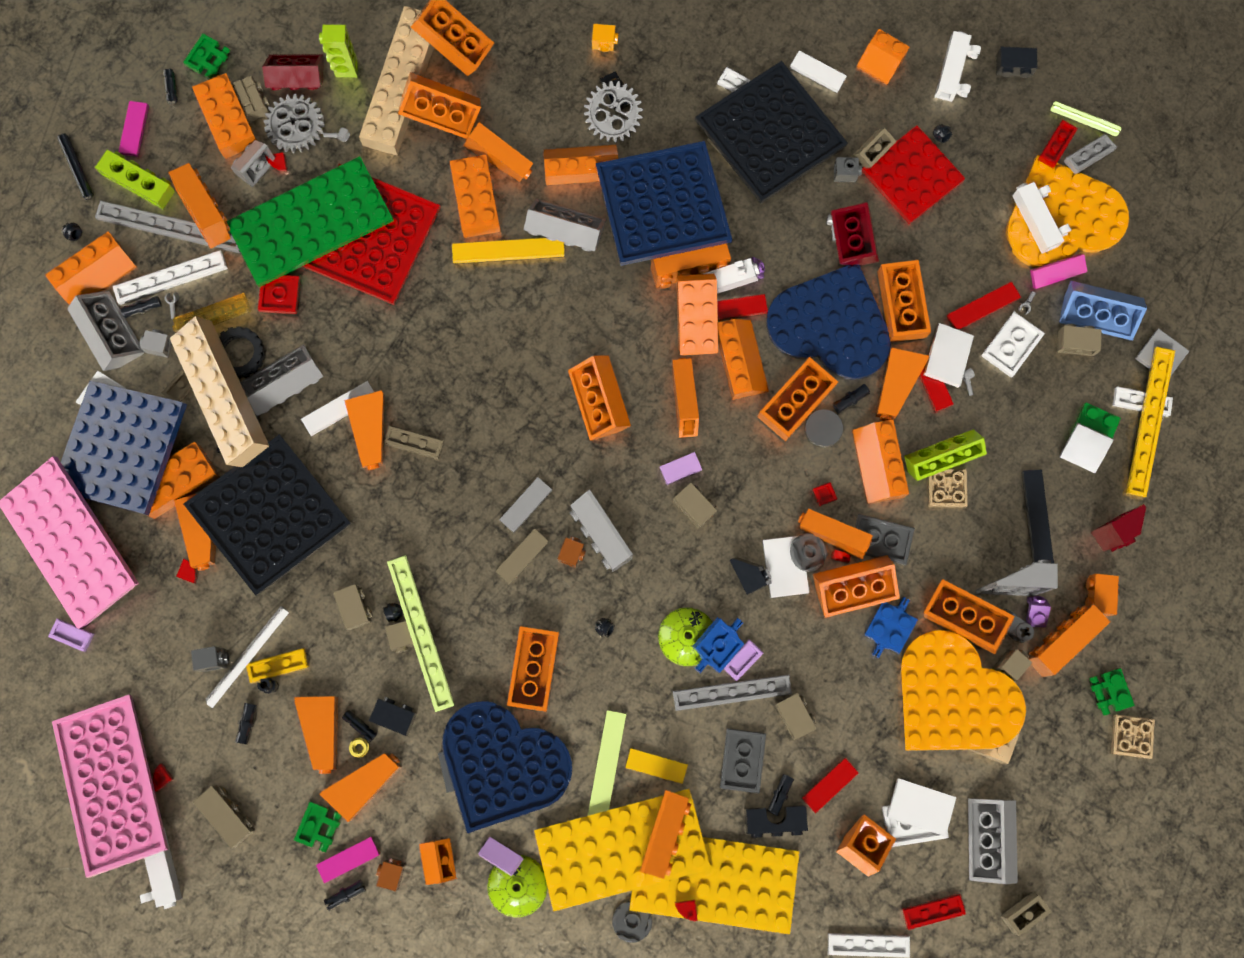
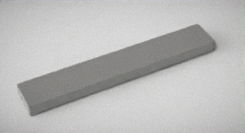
[672,675,792,711]

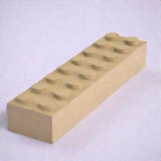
[359,6,434,156]
[169,316,269,467]

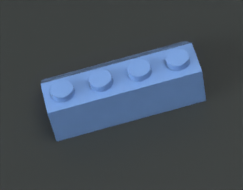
[1059,281,1147,341]

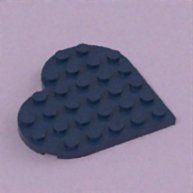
[766,264,891,380]
[442,701,572,834]

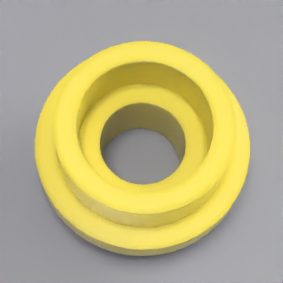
[349,738,369,758]

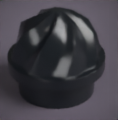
[933,124,952,143]
[62,222,82,241]
[383,603,403,622]
[595,618,615,638]

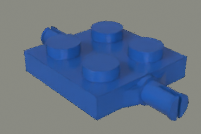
[865,597,918,658]
[692,617,744,673]

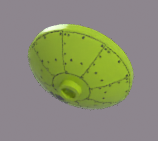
[658,607,713,666]
[487,855,548,917]

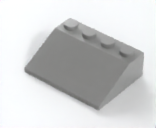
[976,560,1058,596]

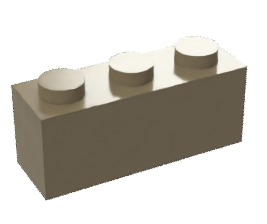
[193,785,255,849]

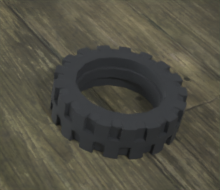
[219,326,266,379]

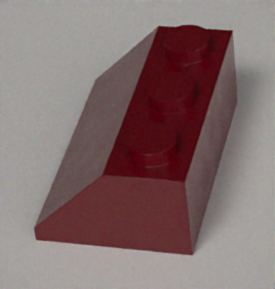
[262,54,324,90]
[831,202,879,266]
[1091,504,1146,552]

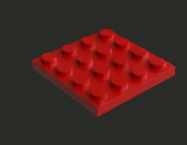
[862,125,966,225]

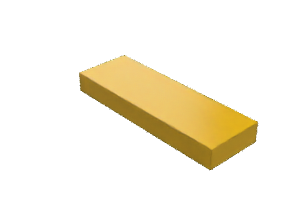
[246,648,309,683]
[625,748,688,784]

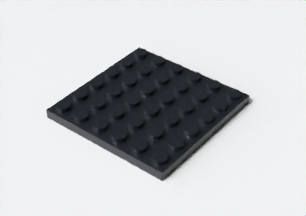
[695,61,848,204]
[183,434,351,597]

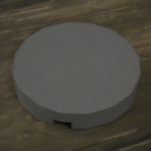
[805,409,843,448]
[790,533,827,572]
[612,900,652,943]

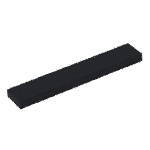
[1021,469,1054,564]

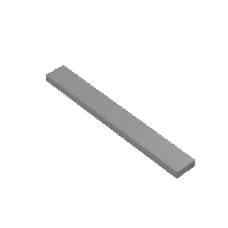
[95,200,240,253]

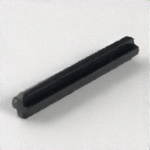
[57,133,94,200]

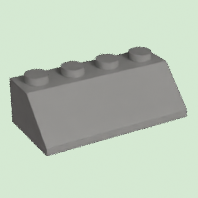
[524,198,607,251]
[67,291,145,371]
[240,345,323,416]
[570,490,633,572]
[968,799,1018,884]

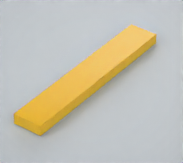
[452,238,565,264]

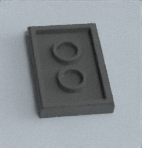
[855,514,915,566]
[720,728,766,794]

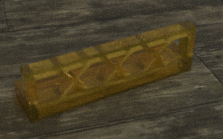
[172,293,252,333]

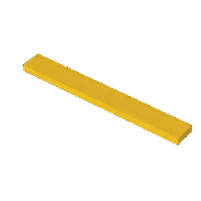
[1126,347,1175,498]

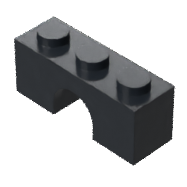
[744,805,808,838]

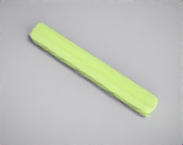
[1051,101,1121,136]

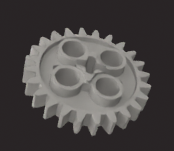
[584,81,643,142]
[264,94,325,153]

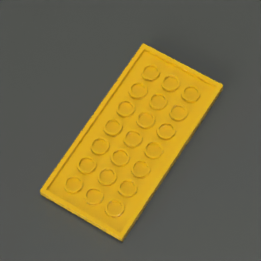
[534,788,711,912]
[629,837,799,934]

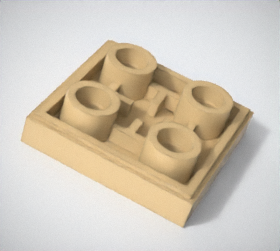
[927,469,968,507]
[1111,714,1155,759]

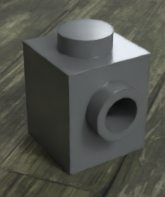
[834,157,862,182]

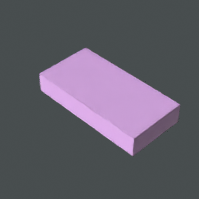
[659,452,702,485]
[48,619,94,652]
[724,639,763,681]
[478,837,523,876]

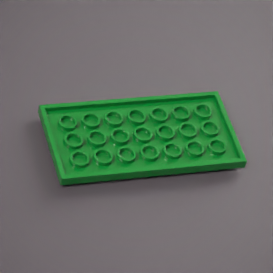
[226,156,394,287]

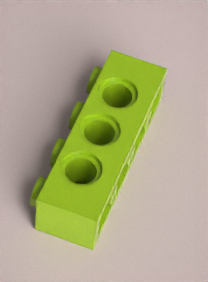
[319,25,358,78]
[95,150,175,209]
[904,429,987,481]

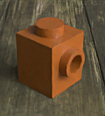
[557,536,586,568]
[376,858,406,891]

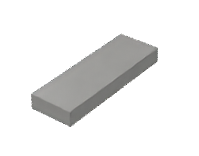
[1064,134,1117,174]
[499,477,552,533]

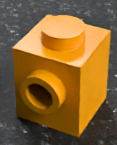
[592,24,618,52]

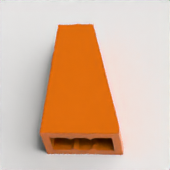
[464,122,534,182]
[875,348,929,421]
[672,358,699,438]
[344,390,385,471]
[174,494,216,571]
[798,509,873,560]
[294,696,338,774]
[319,753,401,822]

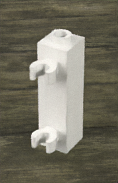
[934,31,981,102]
[1012,182,1071,254]
[704,258,760,294]
[140,828,182,909]

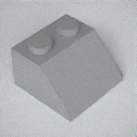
[231,140,275,187]

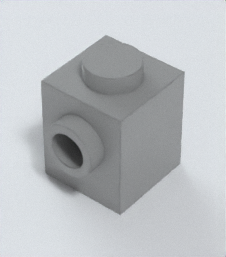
[140,329,172,358]

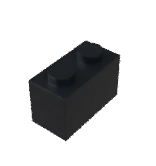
[996,47,1037,78]
[369,697,417,736]

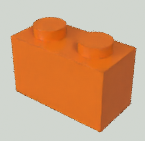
[1085,574,1119,616]
[419,838,457,885]

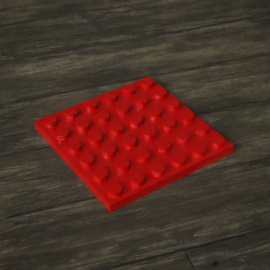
[302,164,441,305]

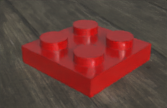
[258,275,300,314]

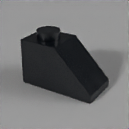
[730,557,772,595]

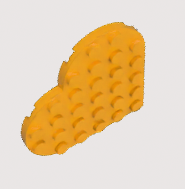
[1006,155,1129,268]
[901,630,1026,751]

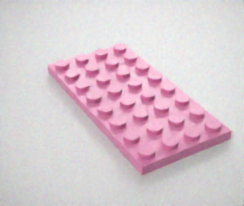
[0,457,139,629]
[52,695,168,878]

